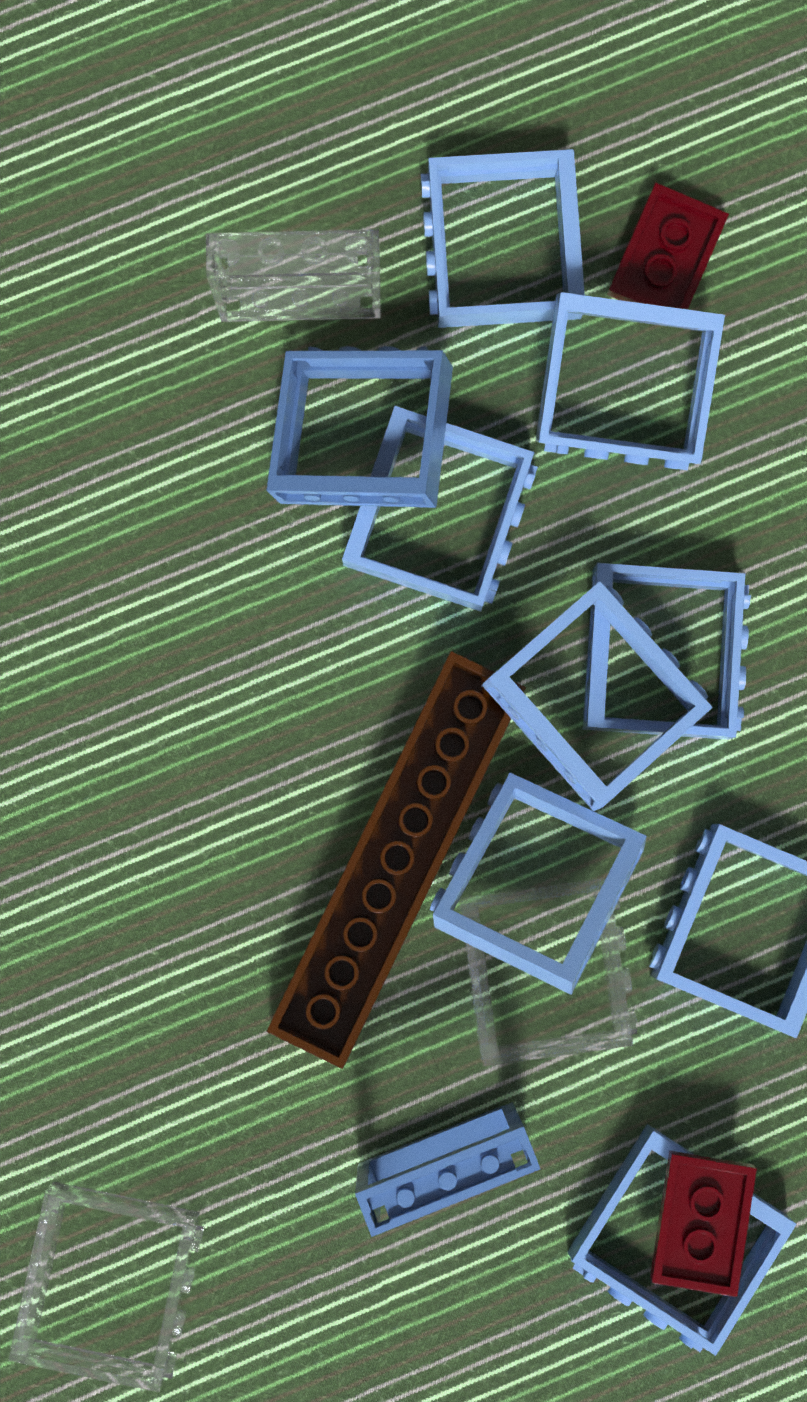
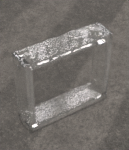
[206,229,381,322]
[459,877,637,1067]
[8,1182,204,1392]

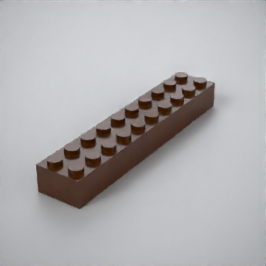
[266,651,526,1069]

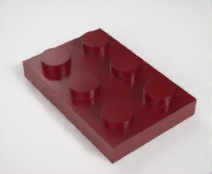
[607,182,729,310]
[650,1150,757,1297]

